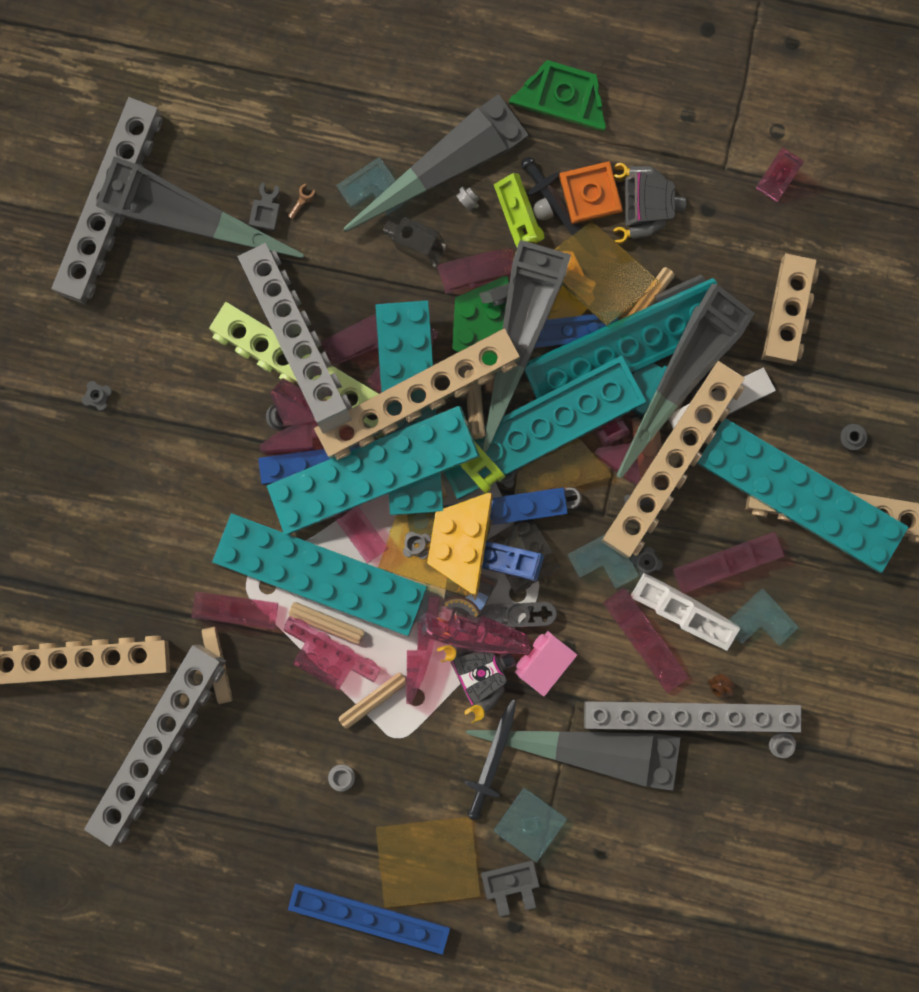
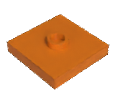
[559,161,623,225]

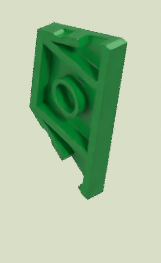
[509,60,606,133]
[452,276,508,374]

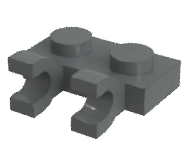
[481,860,539,917]

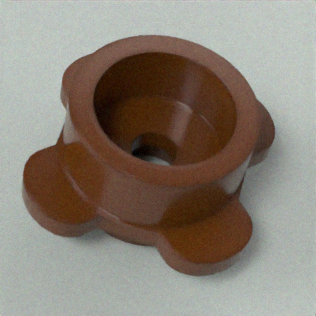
[708,674,735,700]

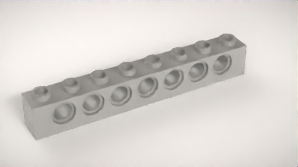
[51,97,163,305]
[237,243,352,434]
[84,644,226,847]
[584,701,801,732]

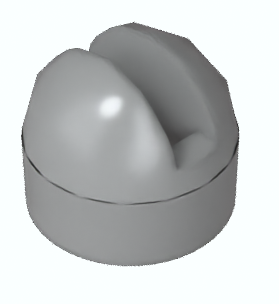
[533,198,554,221]
[564,487,582,509]

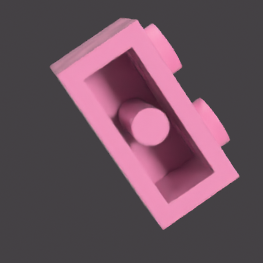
[515,631,577,696]

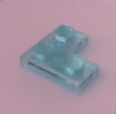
[336,157,409,215]
[567,535,639,589]
[728,588,799,646]

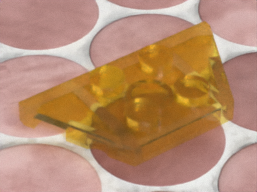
[514,438,612,495]

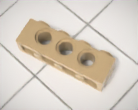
[762,253,819,366]

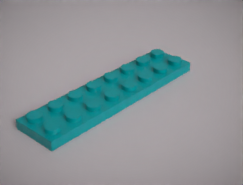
[524,278,717,399]
[375,300,443,515]
[444,355,646,500]
[267,406,480,535]
[696,418,909,573]
[212,513,428,636]

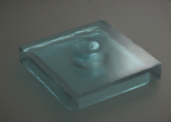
[493,787,567,863]

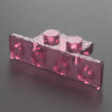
[283,616,381,690]

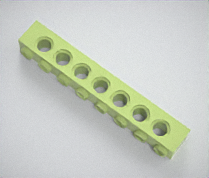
[209,302,385,439]

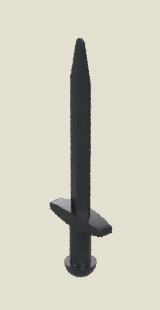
[521,157,597,259]
[464,700,516,820]

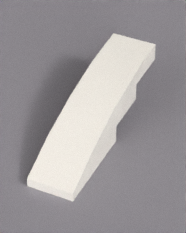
[668,367,776,437]
[631,573,740,651]

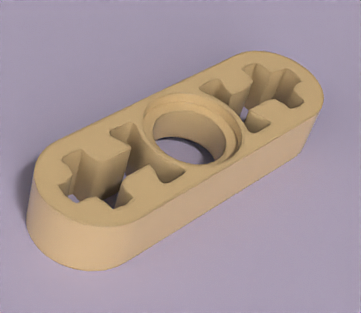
[202,626,232,704]

